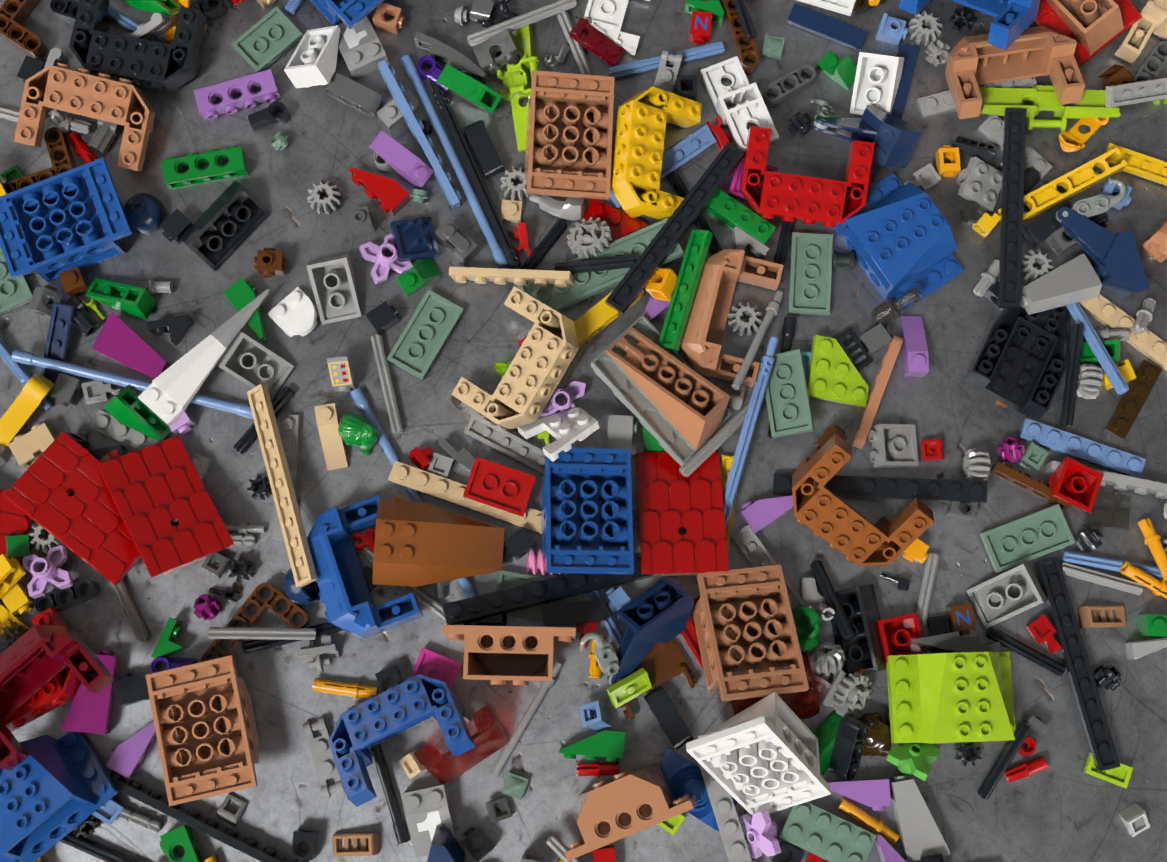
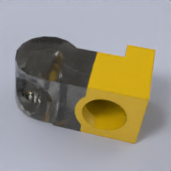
[959,200,1001,238]

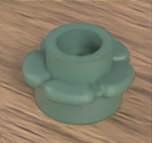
[270,131,289,150]
[409,189,429,203]

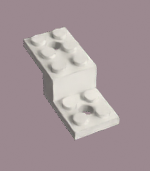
[700,56,779,152]

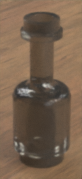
[871,288,921,325]

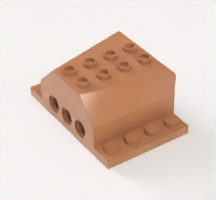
[525,70,615,200]
[692,564,809,702]
[442,625,577,686]
[145,655,259,806]
[564,762,698,861]

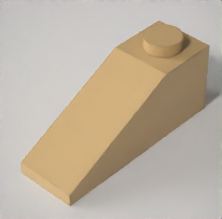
[314,403,349,471]

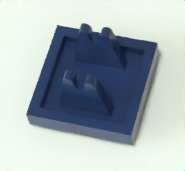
[390,216,440,262]

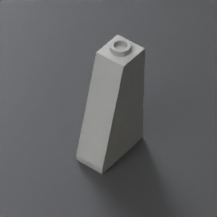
[1020,254,1102,315]
[889,775,951,862]

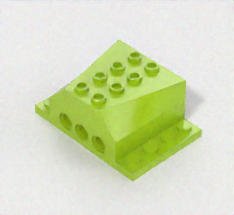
[886,652,1016,744]

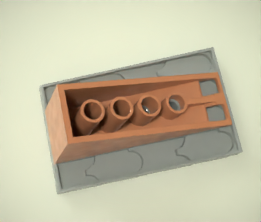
[590,314,732,467]

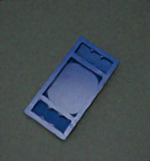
[659,748,737,832]

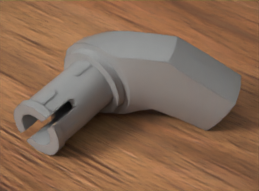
[801,578,835,621]

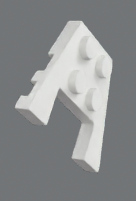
[584,0,651,56]
[517,407,599,461]

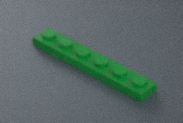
[658,229,713,351]

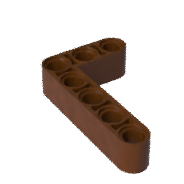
[0,0,48,58]
[720,0,759,75]
[3,127,77,193]
[201,583,311,662]

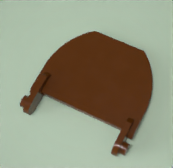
[610,640,698,720]

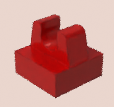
[409,446,434,471]

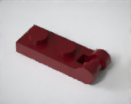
[569,18,626,67]

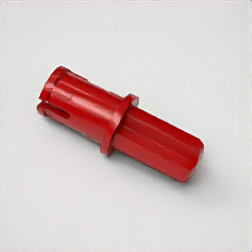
[67,132,98,164]
[1004,756,1048,783]
[576,761,619,778]

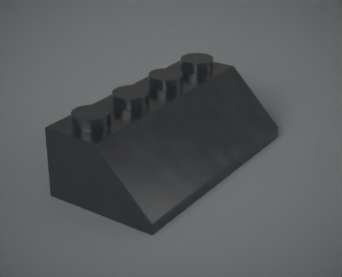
[179,180,270,271]
[830,584,886,677]

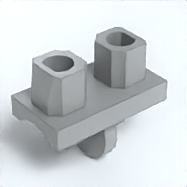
[297,636,340,672]
[814,670,848,707]

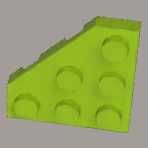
[807,335,869,408]

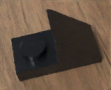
[147,314,193,346]

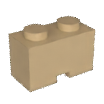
[8,423,57,468]

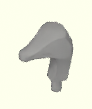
[529,194,585,221]

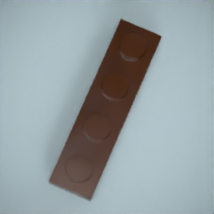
[990,461,1072,510]

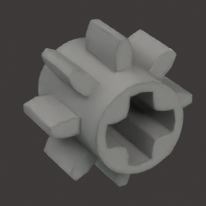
[925,39,950,67]

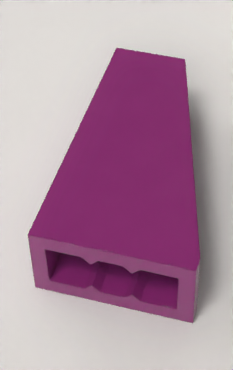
[92,312,171,380]
[61,650,120,734]

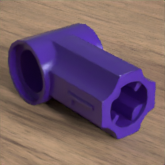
[418,56,449,92]
[150,657,196,673]

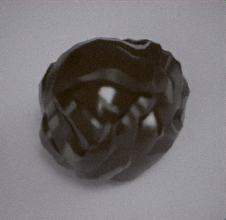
[857,713,892,757]

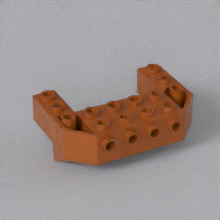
[792,434,934,566]

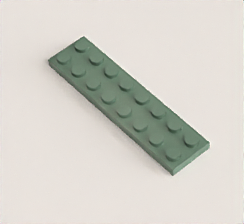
[518,218,684,311]

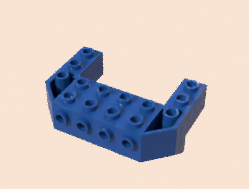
[899,0,1040,50]
[307,495,423,639]
[328,674,476,807]

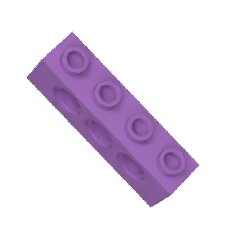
[193,69,281,120]

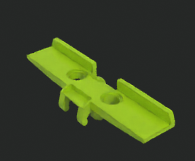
[497,24,539,152]
[979,85,1121,131]

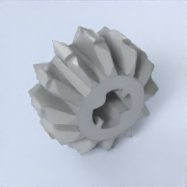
[908,11,943,46]
[500,166,530,201]
[307,180,342,215]
[1021,249,1054,283]
[728,302,762,336]
[1077,364,1103,399]
[962,448,991,481]
[29,524,64,553]
[808,641,845,676]

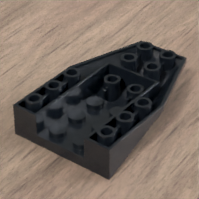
[963,305,1070,422]

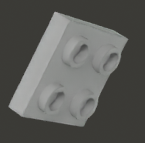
[956,157,1002,212]

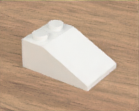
[284,25,340,88]
[850,52,904,115]

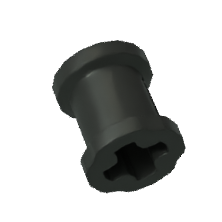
[832,250,854,270]

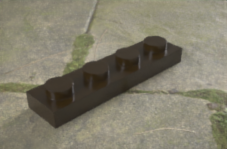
[1103,359,1163,441]

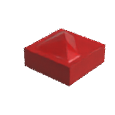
[921,438,945,462]

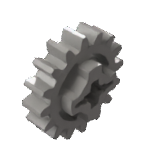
[567,217,612,258]
[832,672,872,717]

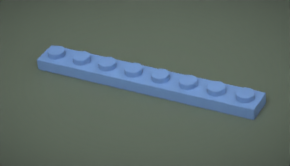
[377,60,462,210]

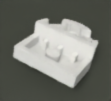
[267,287,319,337]

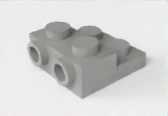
[868,424,919,468]

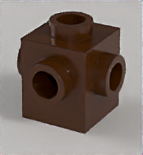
[1099,64,1134,90]
[254,248,286,279]

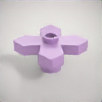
[359,234,412,284]
[540,381,586,417]
[22,545,73,599]
[738,810,781,859]

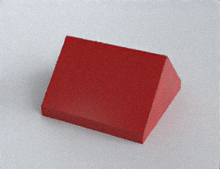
[1048,457,1104,513]
[877,613,927,663]

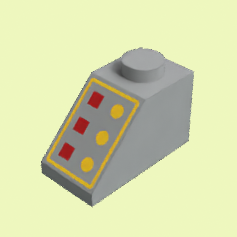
[327,356,356,393]

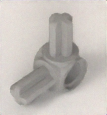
[48,109,92,135]

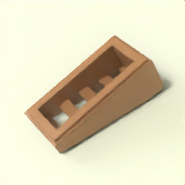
[1078,605,1126,628]
[332,832,380,857]

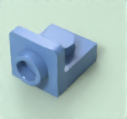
[92,798,124,825]

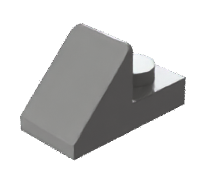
[732,226,770,260]

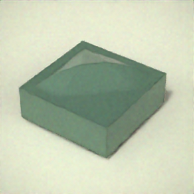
[761,35,785,60]
[1020,441,1050,470]
[501,772,529,800]

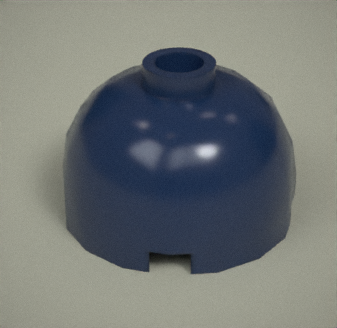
[123,193,166,235]
[283,568,320,605]

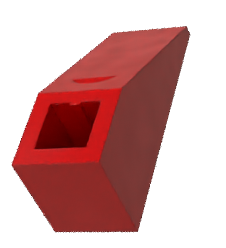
[349,167,411,216]

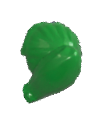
[338,412,378,455]
[792,605,821,651]

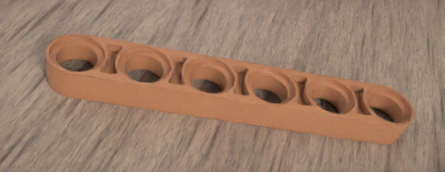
[851,334,904,449]

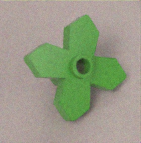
[886,743,940,781]

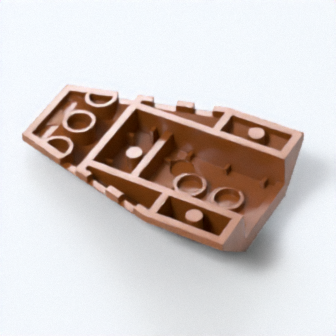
[372,499,505,587]

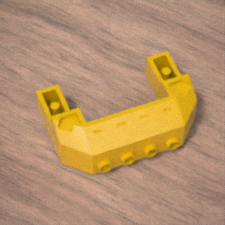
[610,86,702,220]

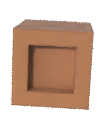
[372,3,405,35]

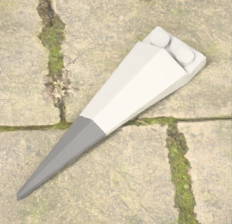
[138,289,269,426]

